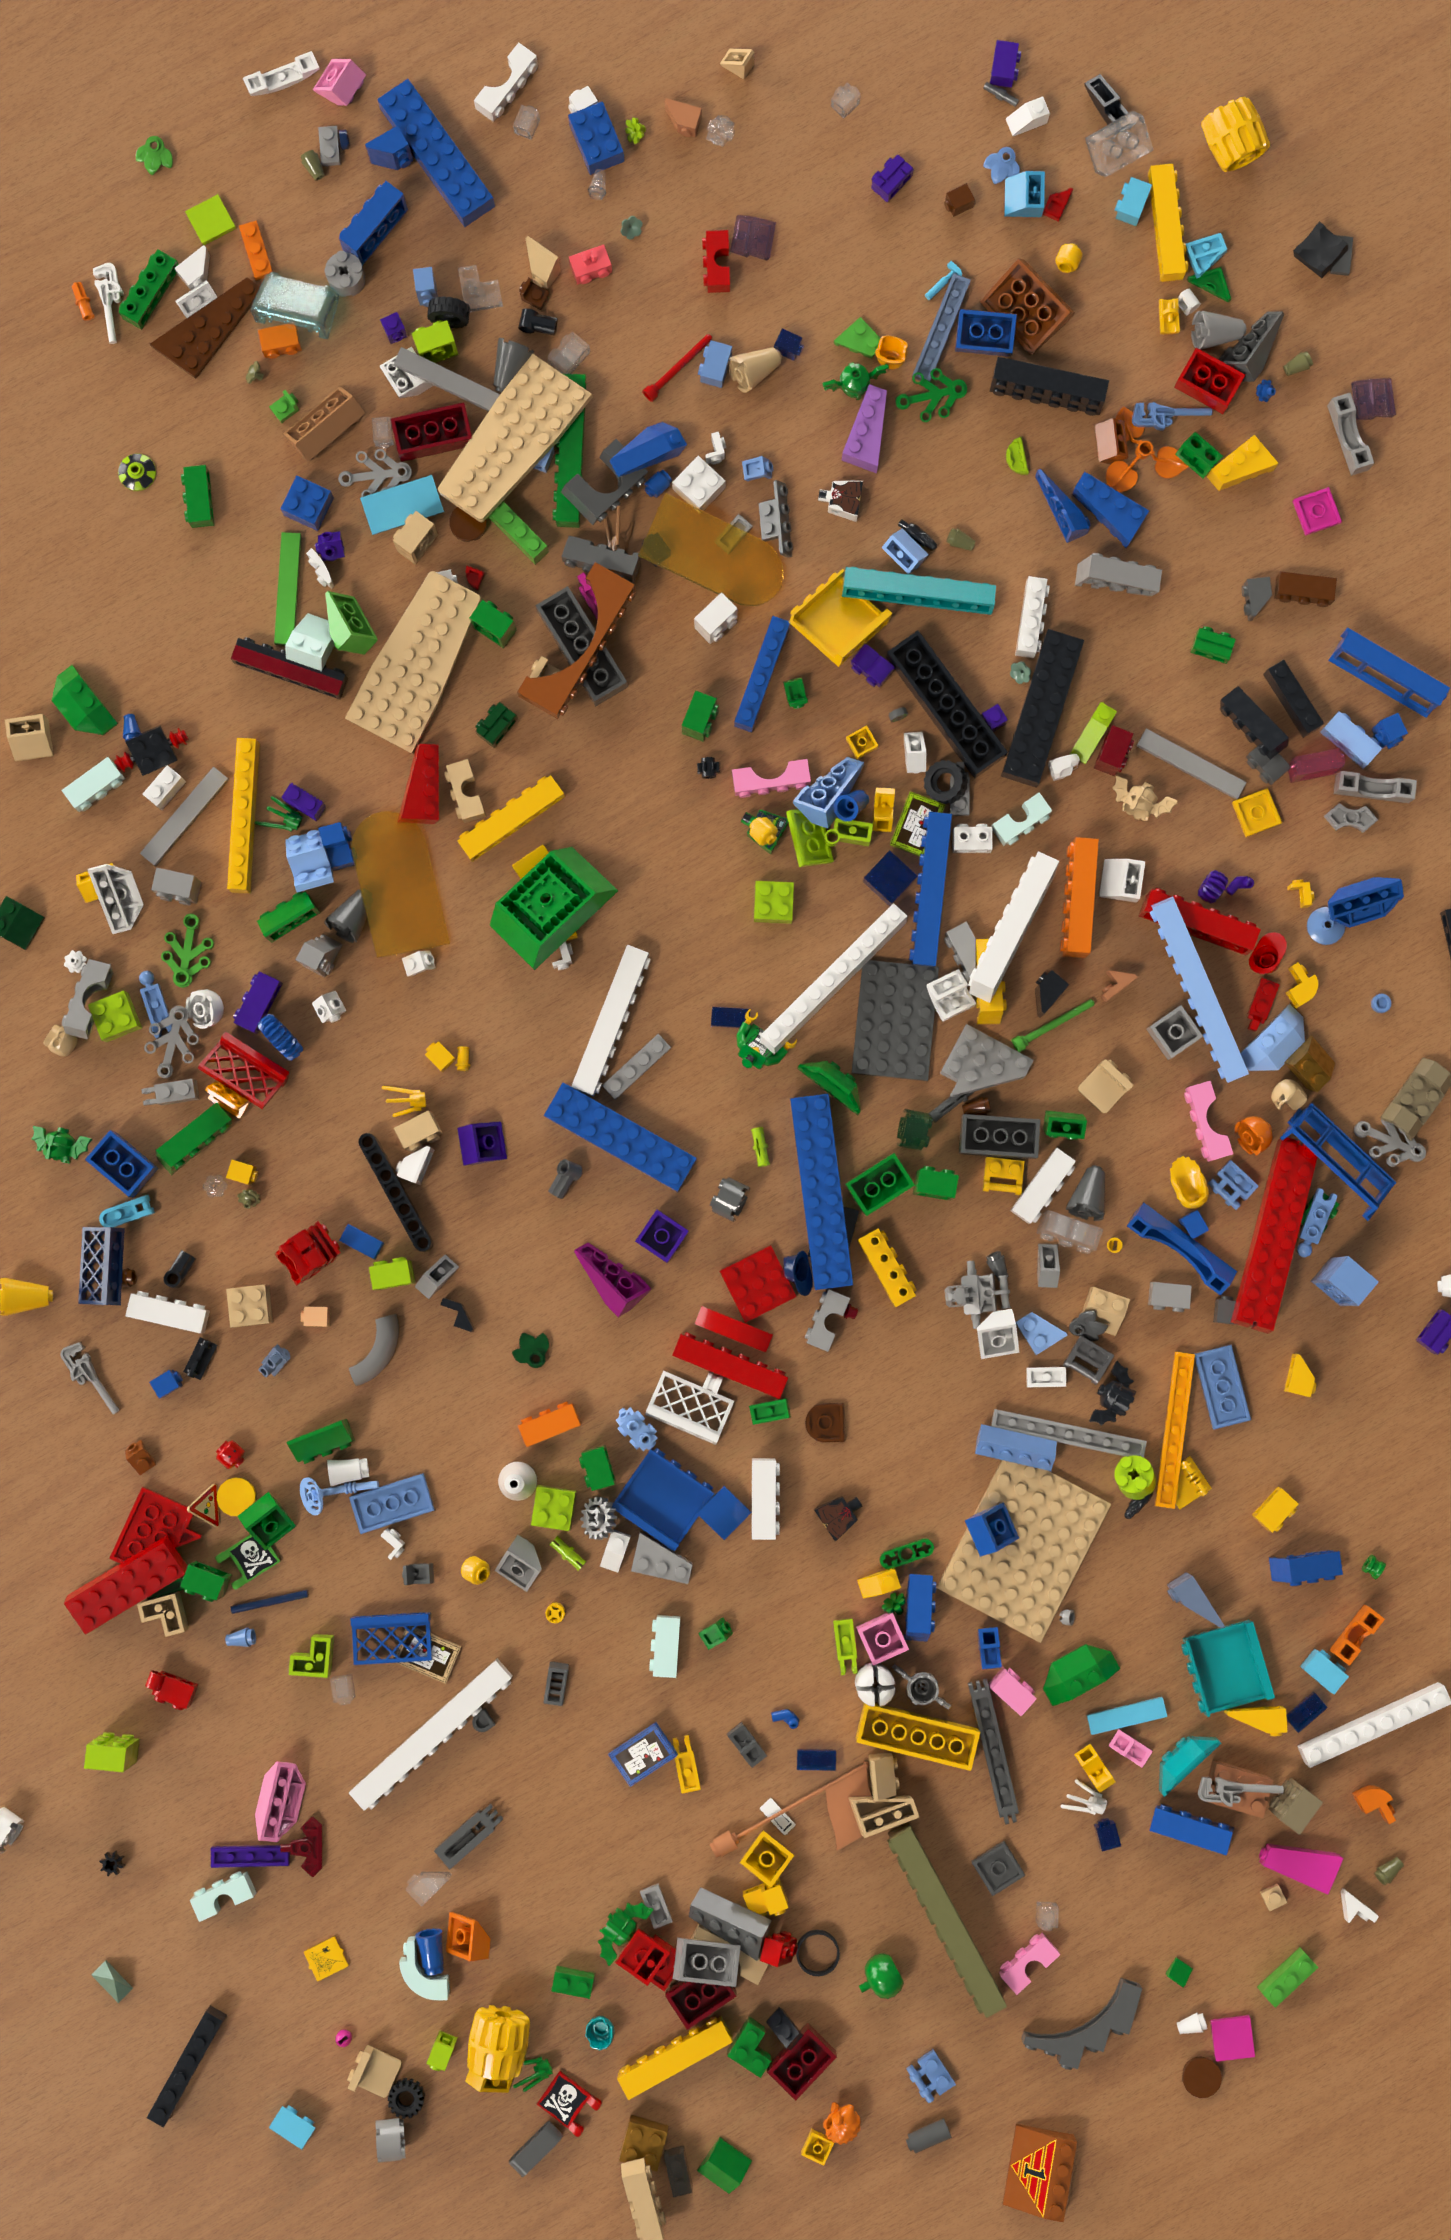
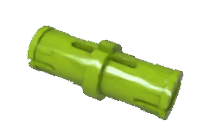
[751,1127,770,1167]
[550,1536,587,1571]

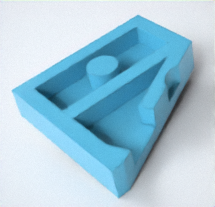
[1186,233,1227,278]

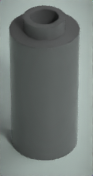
[906,2118,952,2154]

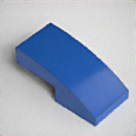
[339,1224,384,1260]

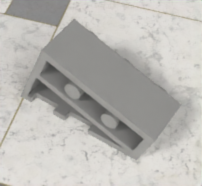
[631,1531,693,1584]

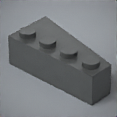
[689,1887,772,1961]

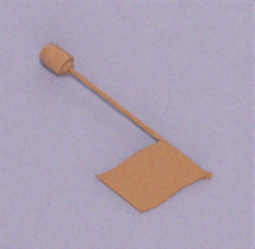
[710,1761,871,1858]

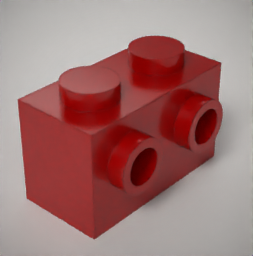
[760,1931,798,1967]

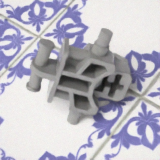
[945,1261,1011,1329]

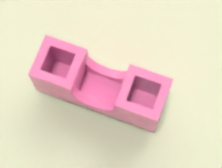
[999,1933,1060,1995]

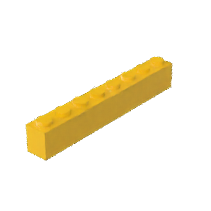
[227,738,260,893]

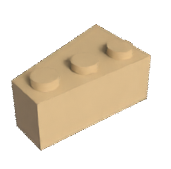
[848,1795,919,1838]

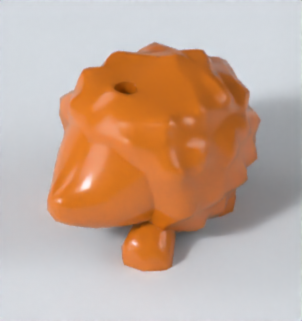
[823,2102,861,2145]

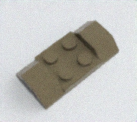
[1380,1058,1451,1141]

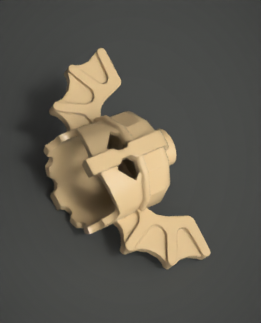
[1113,776,1178,821]

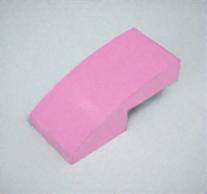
[1109,1730,1153,1768]

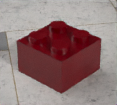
[1094,725,1135,776]

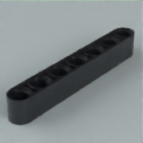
[358,1133,433,1252]

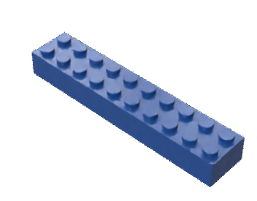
[790,1094,853,1290]

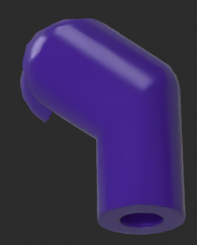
[1225,876,1254,896]

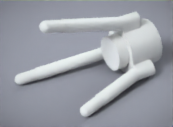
[1061,1779,1107,1815]

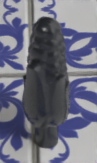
[898,519,937,550]
[1124,1483,1157,1519]

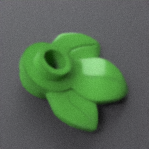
[136,136,173,175]

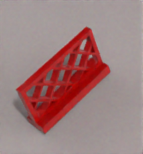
[198,1031,290,1110]

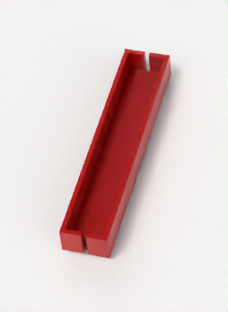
[1231,1137,1318,1334]

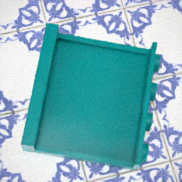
[1181,1620,1275,1717]

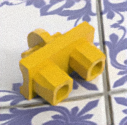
[1158,299,1180,335]

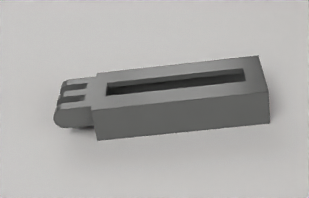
[434,1804,503,1870]

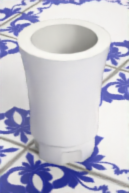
[327,1458,369,1487]

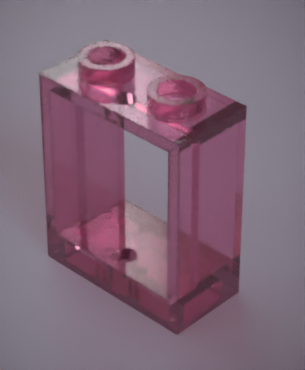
[1288,748,1345,783]

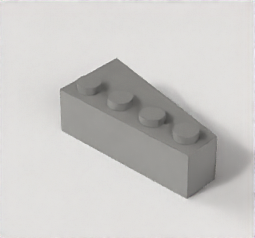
[1075,553,1162,596]

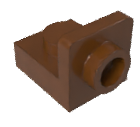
[519,278,550,310]

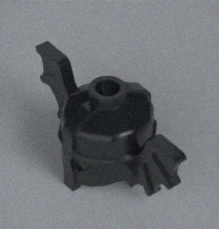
[1089,1361,1136,1426]

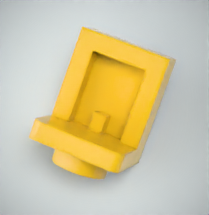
[1287,880,1314,908]

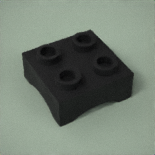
[1293,221,1348,278]

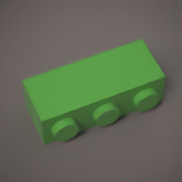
[1257,1947,1318,2008]

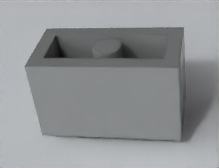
[1148,1282,1192,1312]

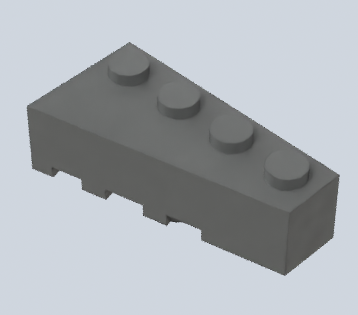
[561,536,641,584]

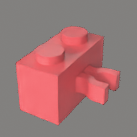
[569,244,612,285]

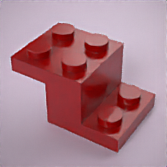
[615,1928,676,1991]

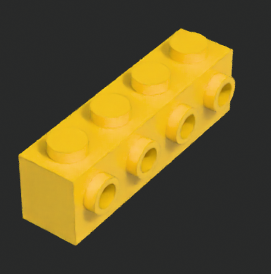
[857,1228,917,1307]

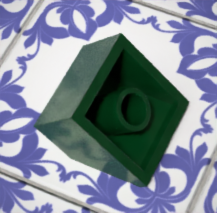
[0,896,45,950]

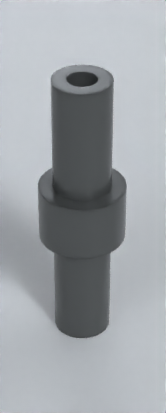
[983,82,1019,107]

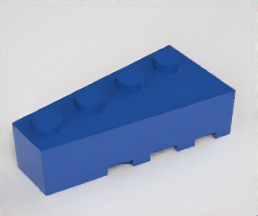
[1072,472,1149,549]

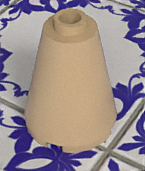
[728,347,782,393]

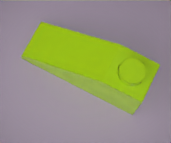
[1069,702,1117,764]

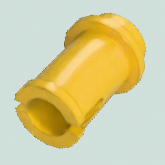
[455,1046,471,1071]

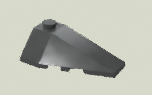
[1219,311,1284,382]

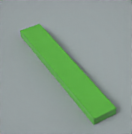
[274,532,301,646]

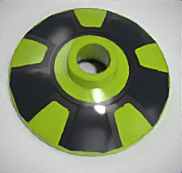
[118,454,156,491]

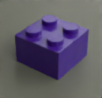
[635,1210,689,1263]

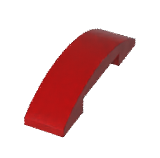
[695,1306,773,1352]

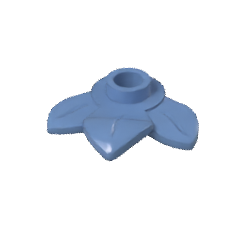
[983,147,1020,184]

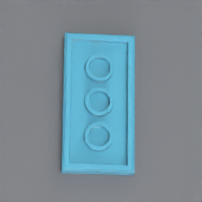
[360,475,444,535]

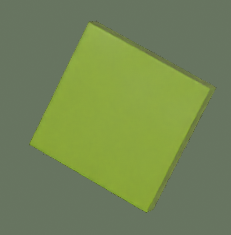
[185,194,236,245]

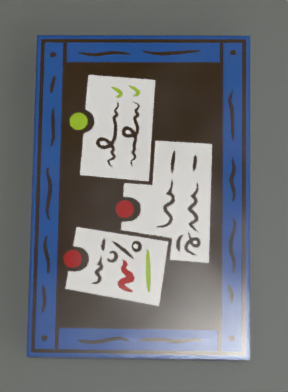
[608,1722,678,1787]

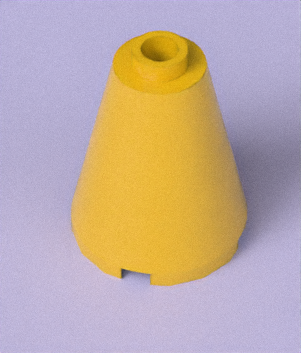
[0,1278,53,1316]

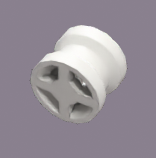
[702,1371,723,1394]

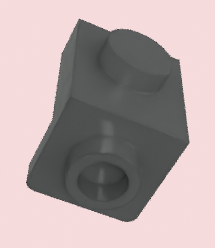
[402,1563,434,1585]

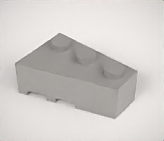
[295,934,343,978]

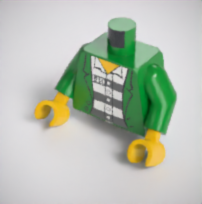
[736,1009,797,1069]

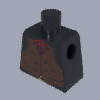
[814,1496,863,1541]

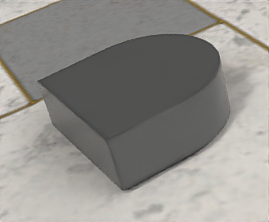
[472,1708,496,1732]

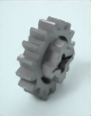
[580,1497,617,1540]

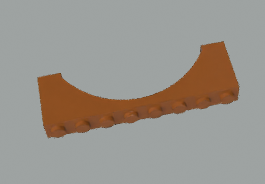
[517,562,636,719]

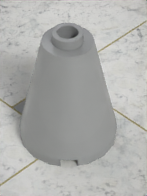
[1191,311,1246,350]

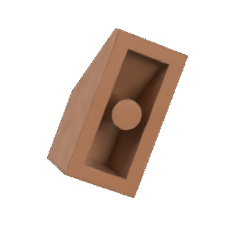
[665,98,702,138]

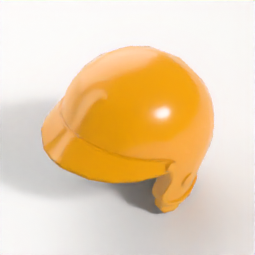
[875,336,908,370]

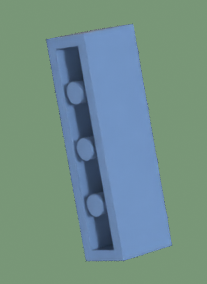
[975,1424,1057,1471]

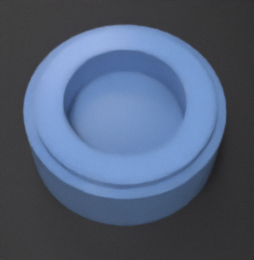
[1371,994,1391,1013]

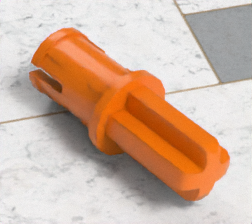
[72,282,95,321]

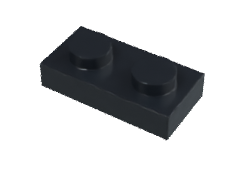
[766,2007,804,2051]

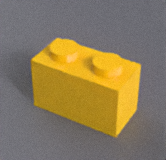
[1252,1487,1299,1533]

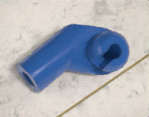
[771,1709,799,1729]

